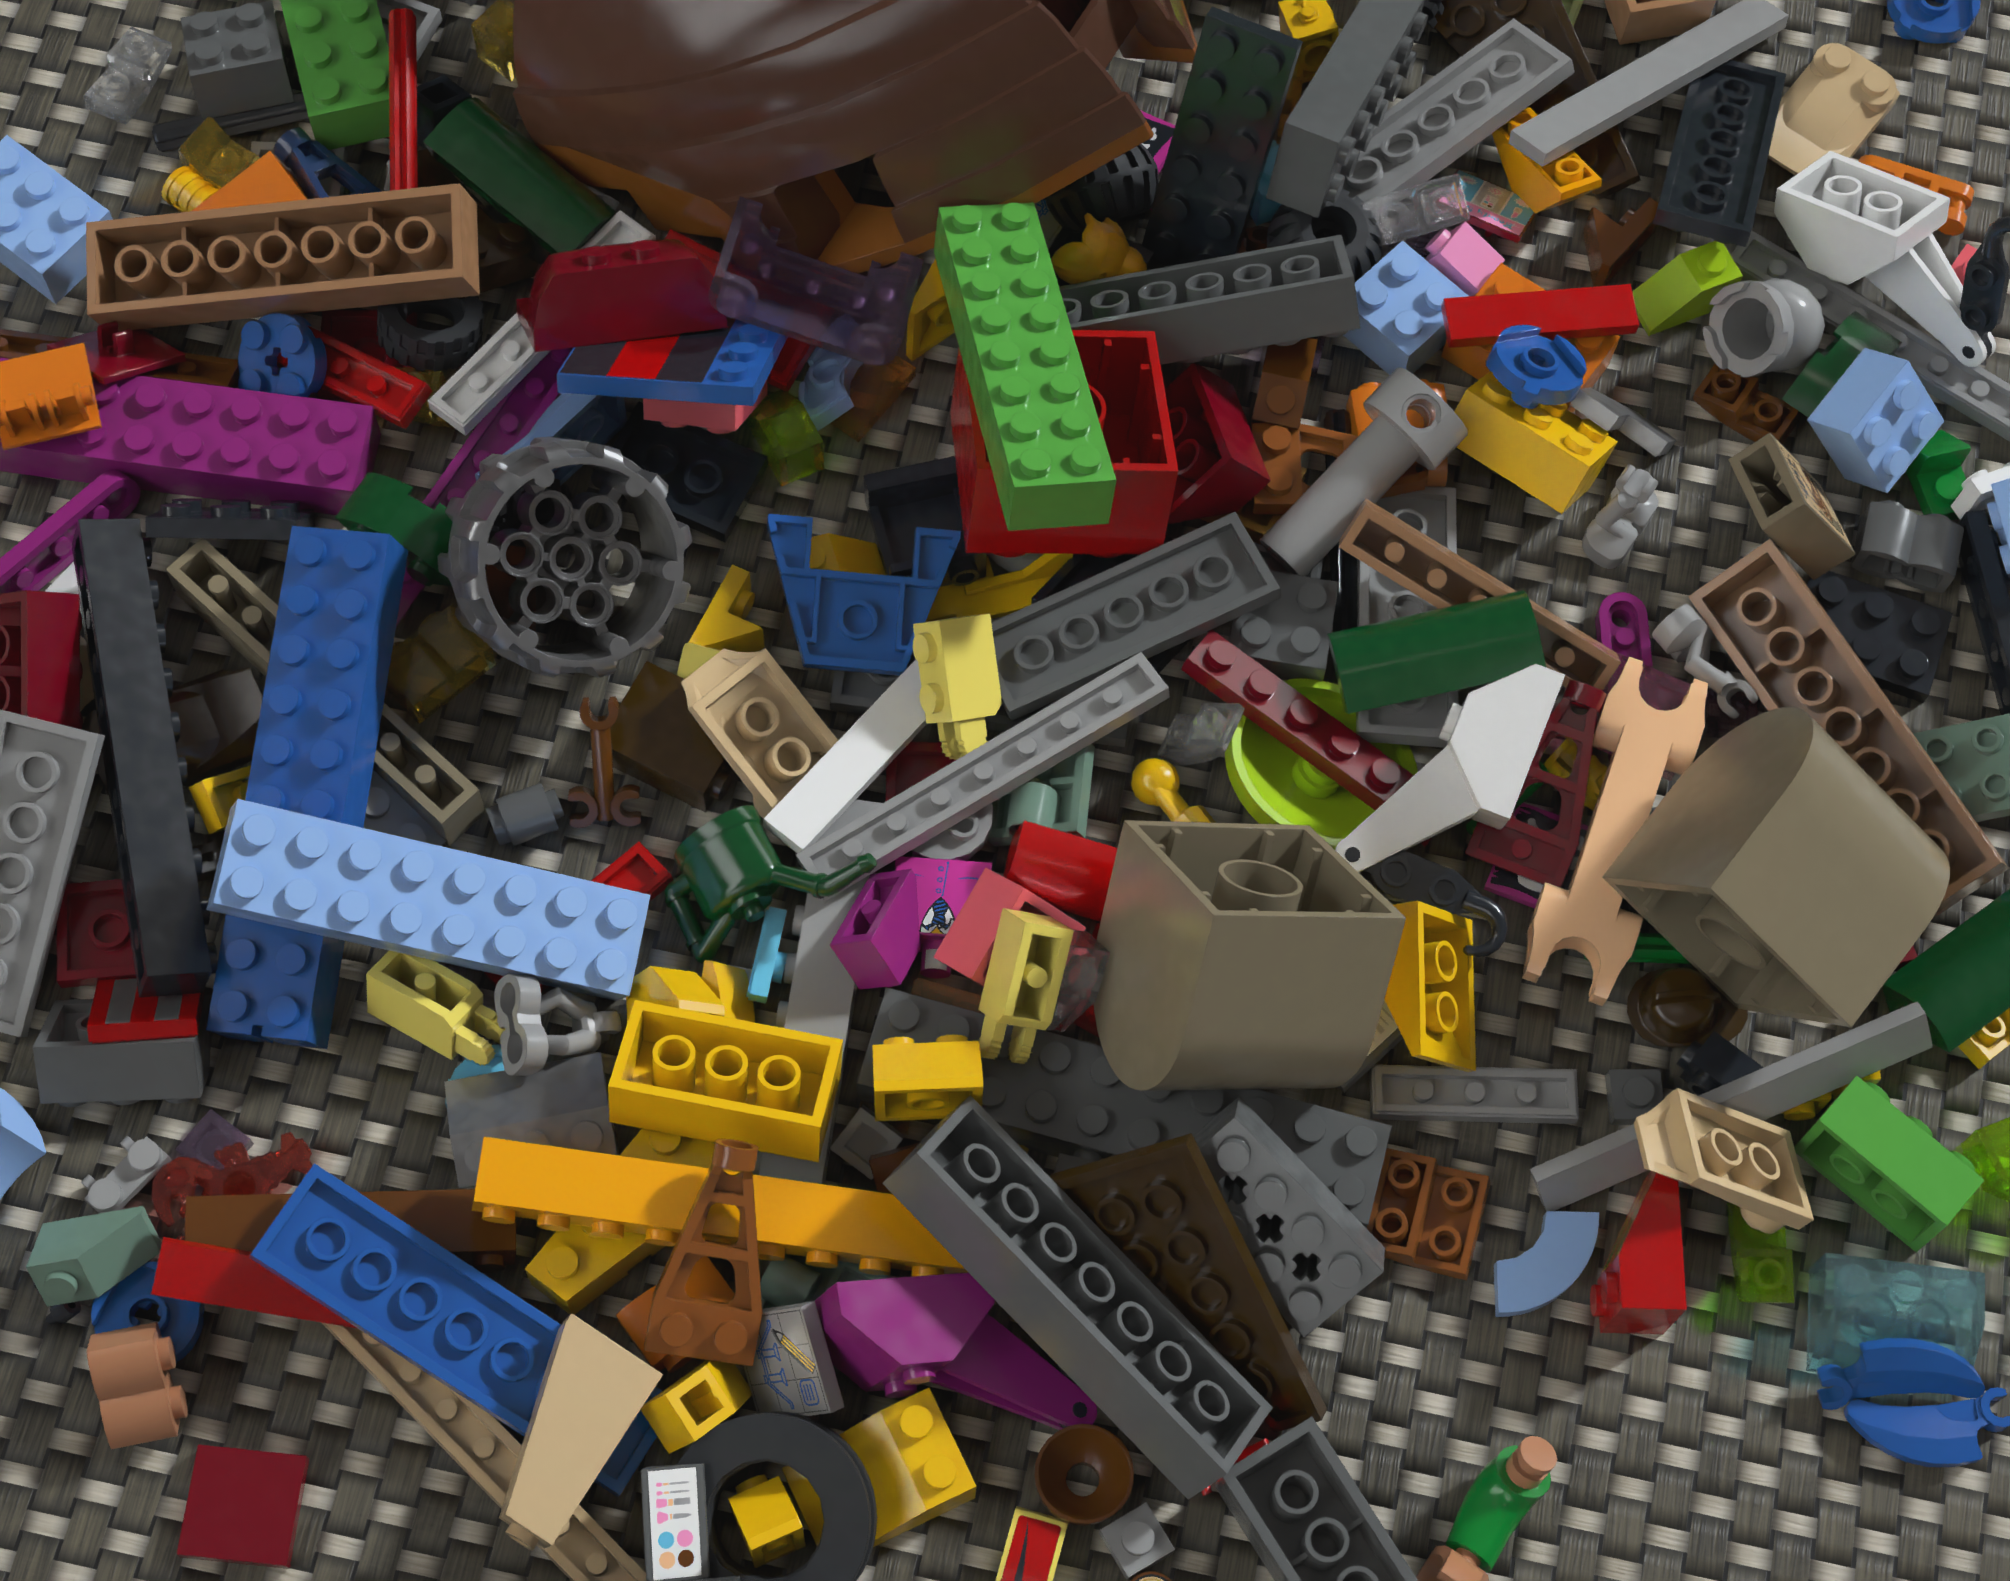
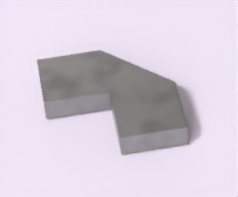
[1571,387,1677,457]

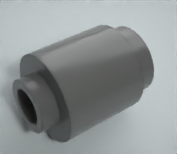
[485,782,565,846]

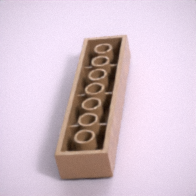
[86,183,480,331]
[1688,539,2009,918]

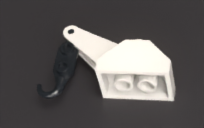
[1774,151,2010,367]
[1335,664,1565,957]

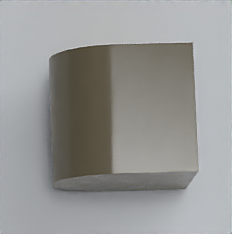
[1602,707,1950,1027]
[1092,820,1406,1091]

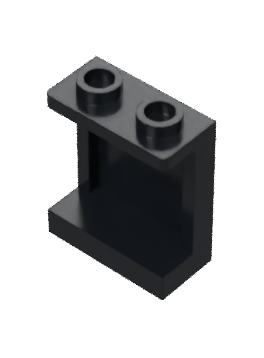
[864,456,987,587]

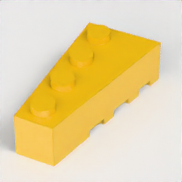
[525,1129,740,1315]

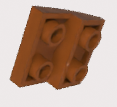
[1367,1148,1491,1281]

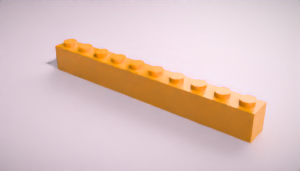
[471,1137,968,1277]

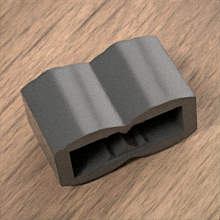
[1850,500,1964,593]

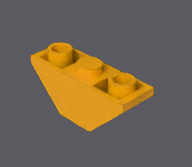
[1492,107,1602,214]

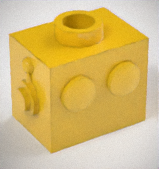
[1278,0,1339,85]

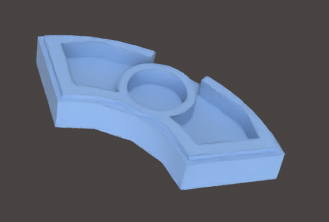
[798,322,872,433]
[1494,1211,1599,1317]

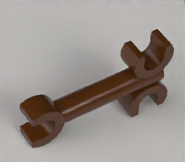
[568,696,642,828]

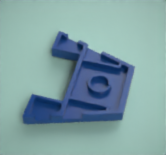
[767,514,961,676]

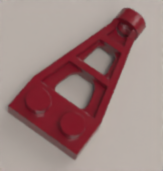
[1465,679,1607,888]

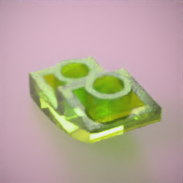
[1727,1201,1794,1304]

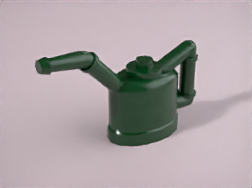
[664,805,877,963]

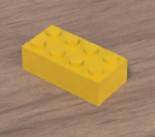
[608,1000,843,1163]

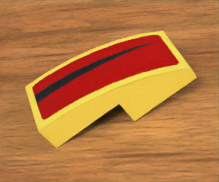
[995,1506,1068,1581]

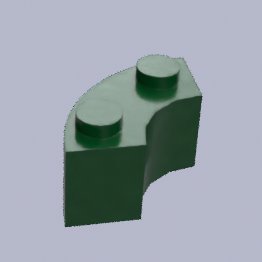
[1782,311,1902,418]
[335,472,453,586]

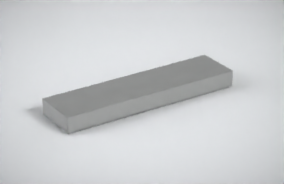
[1369,1065,1579,1124]

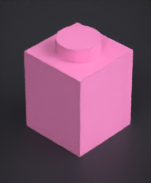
[1425,221,1505,296]

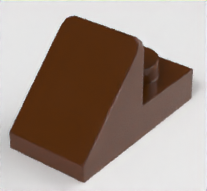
[1583,197,1658,287]

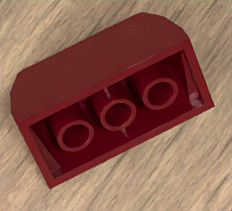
[516,239,727,352]

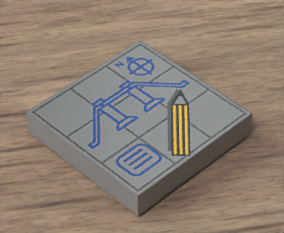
[744,1301,844,1416]

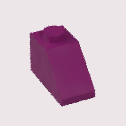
[830,869,920,990]

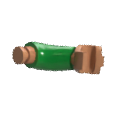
[1416,1436,1557,1581]

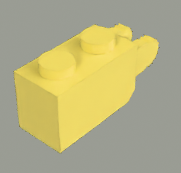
[913,614,1002,760]
[978,908,1074,1064]
[366,951,505,1066]

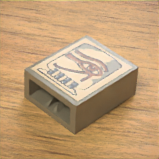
[1728,433,1855,580]

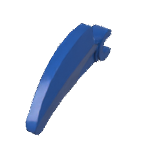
[1817,1338,1985,1410]
[1844,1387,2010,1467]

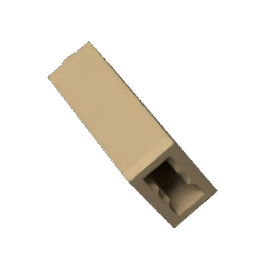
[499,1313,663,1551]

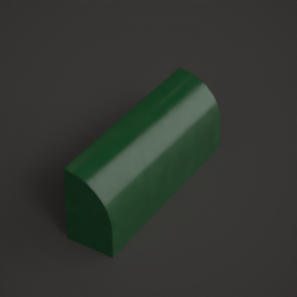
[423,97,617,254]
[1327,590,1547,714]
[1882,889,2010,1053]

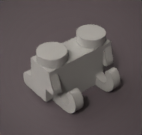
[81,1136,190,1213]

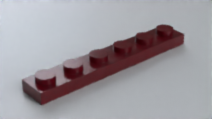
[1181,629,1431,846]

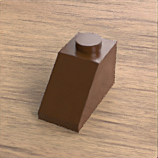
[1251,338,1318,430]

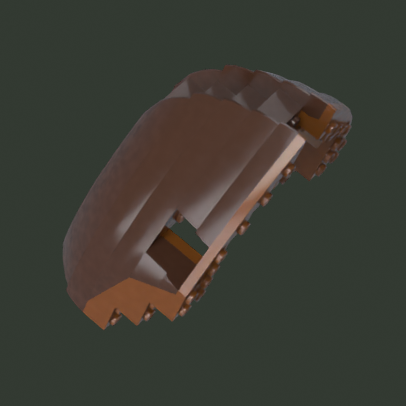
[513,0,1197,286]

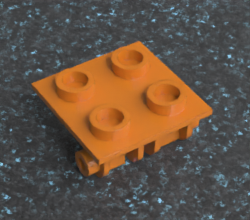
[0,343,102,450]

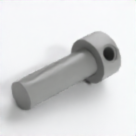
[1259,368,1468,576]

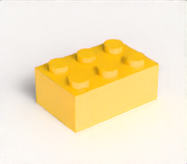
[1454,371,1618,514]

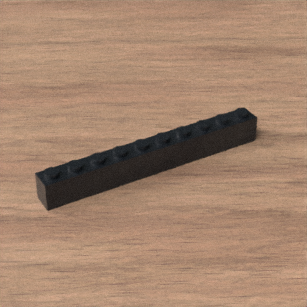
[72,519,218,998]

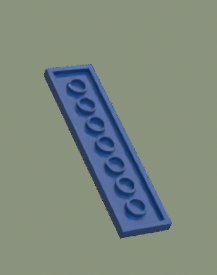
[249,1163,662,1497]

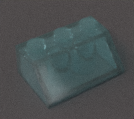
[1806,1253,1985,1372]

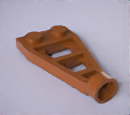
[1251,422,1448,515]
[644,1139,762,1366]

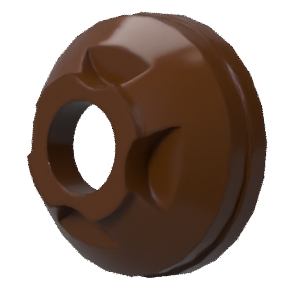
[1034,1424,1134,1526]

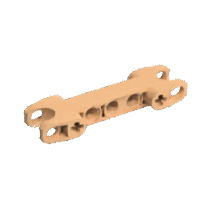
[1522,657,1708,1006]

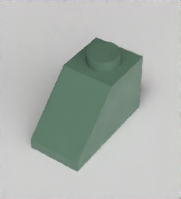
[26,1206,162,1307]

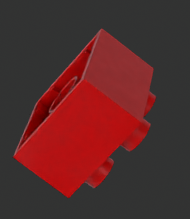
[950,330,1179,558]

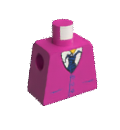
[895,856,992,979]

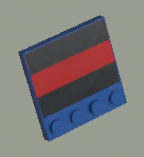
[557,305,791,406]

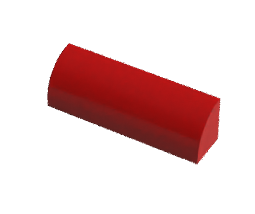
[1003,820,1118,922]

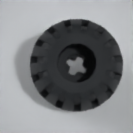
[1045,144,1159,233]
[1267,189,1382,282]

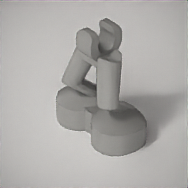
[1582,464,1659,569]
[1652,604,1758,719]
[494,974,622,1076]

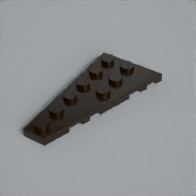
[1433,0,1641,200]
[1050,1133,1327,1432]

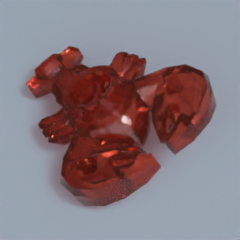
[151,1132,312,1240]

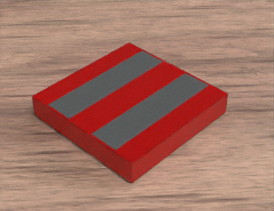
[87,978,206,1044]

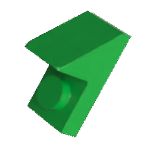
[1906,430,1971,520]

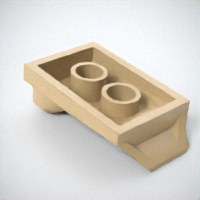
[1768,43,1900,175]
[681,648,838,819]
[1634,1088,1814,1234]

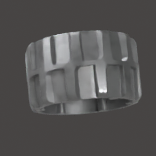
[437,437,693,678]

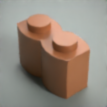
[86,1322,188,1449]

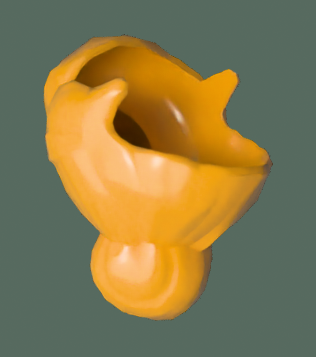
[1051,213,1147,284]

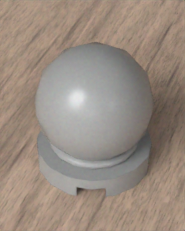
[1703,278,1825,377]

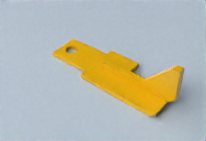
[926,554,1073,622]

